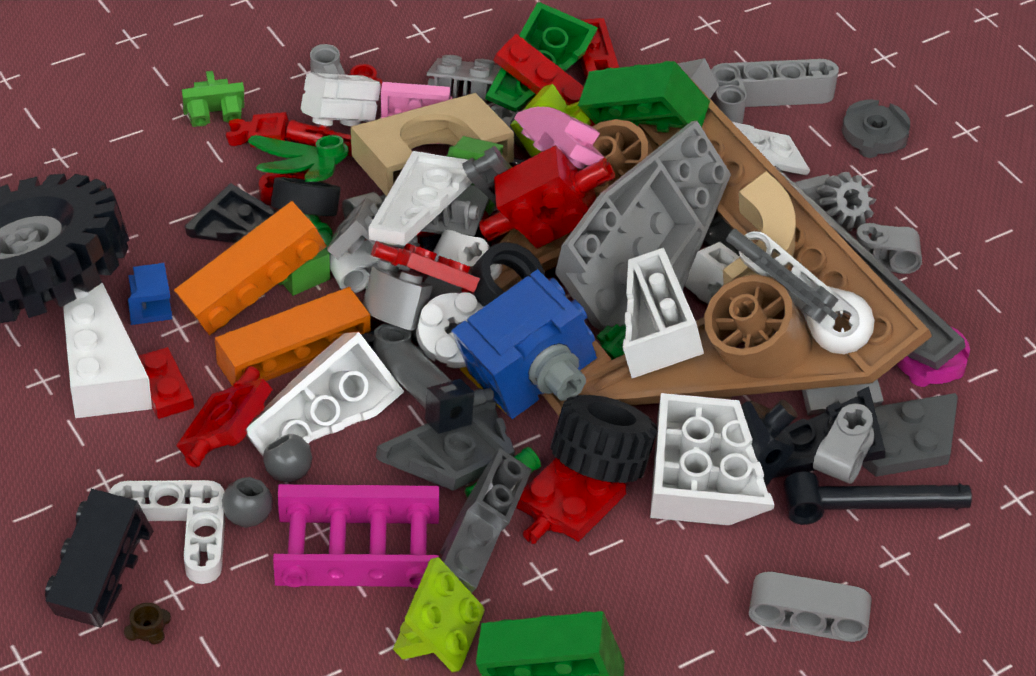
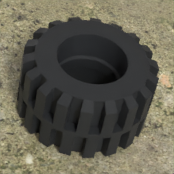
[550,395,658,483]

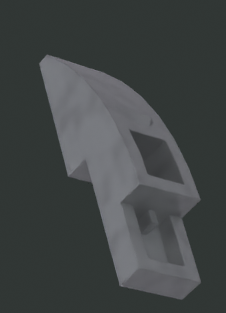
[440,448,532,593]

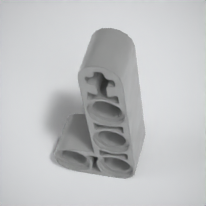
[710,59,839,124]

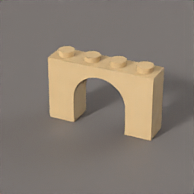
[351,93,514,196]

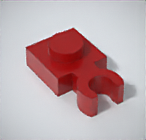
[226,112,289,147]

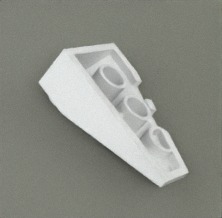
[246,332,404,456]

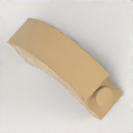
[723,171,796,285]

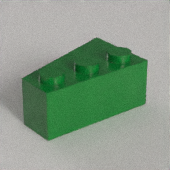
[578,61,710,133]
[476,611,625,676]

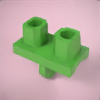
[182,71,244,127]

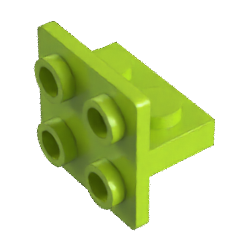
[393,557,485,672]

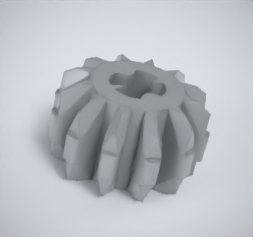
[815,172,877,232]

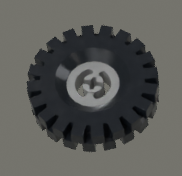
[0,174,129,323]

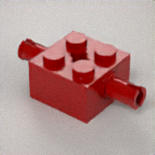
[479,145,615,249]

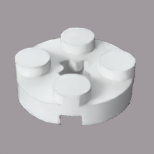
[416,292,483,368]

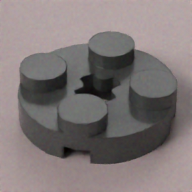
[841,99,910,158]

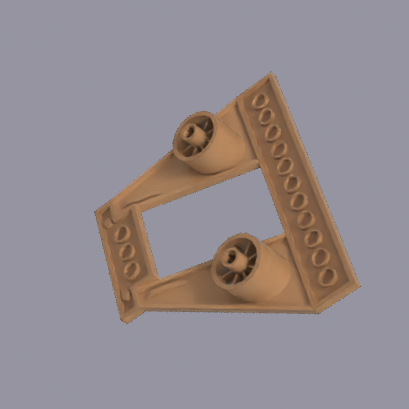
[494,76,932,416]

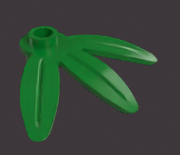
[248,135,349,182]

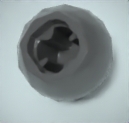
[263,434,313,482]
[222,477,273,528]

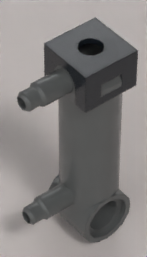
[373,324,494,434]

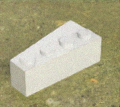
[63,283,152,418]

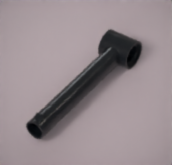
[783,472,972,525]

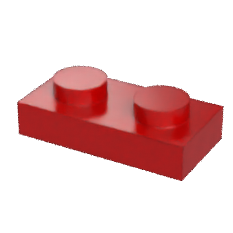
[138,347,194,419]

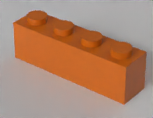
[174,201,327,336]
[215,287,371,386]

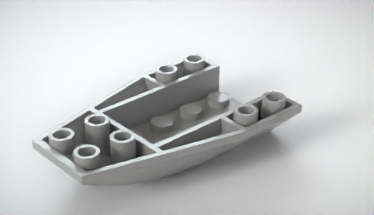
[555,121,731,331]

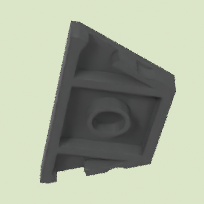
[862,393,958,477]
[376,399,515,491]

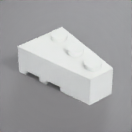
[623,247,704,378]

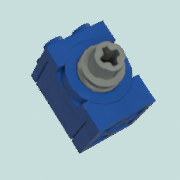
[451,269,597,419]

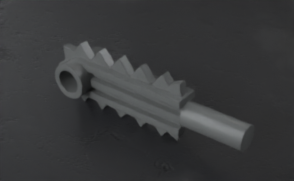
[726,228,839,324]

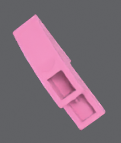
[514,107,605,169]

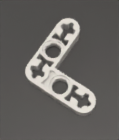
[109,480,225,584]

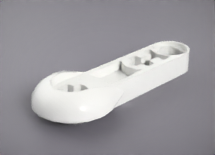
[739,231,875,354]

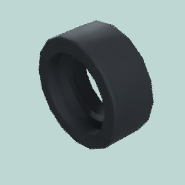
[271,177,341,216]
[471,242,545,307]

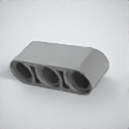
[749,572,872,642]

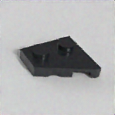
[184,183,277,243]

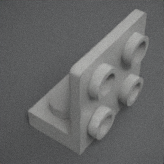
[327,197,420,271]

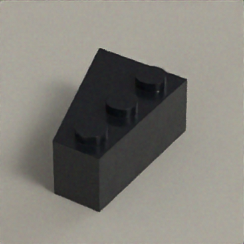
[45,488,154,628]

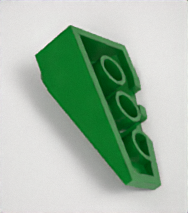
[485,2,598,113]

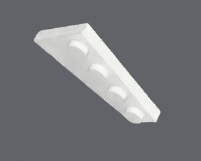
[369,151,472,246]

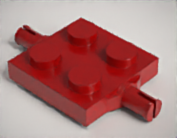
[371,241,480,294]
[176,366,273,468]
[516,458,626,544]

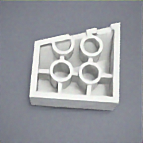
[650,393,774,525]

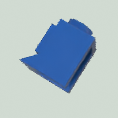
[128,263,173,325]

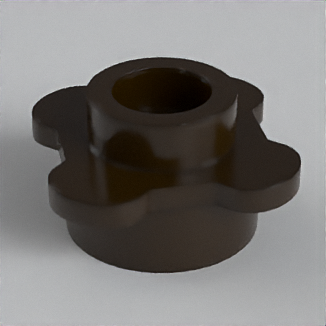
[124,603,171,644]

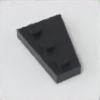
[774,386,885,478]

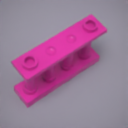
[273,484,439,588]

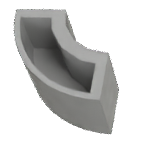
[362,259,433,331]

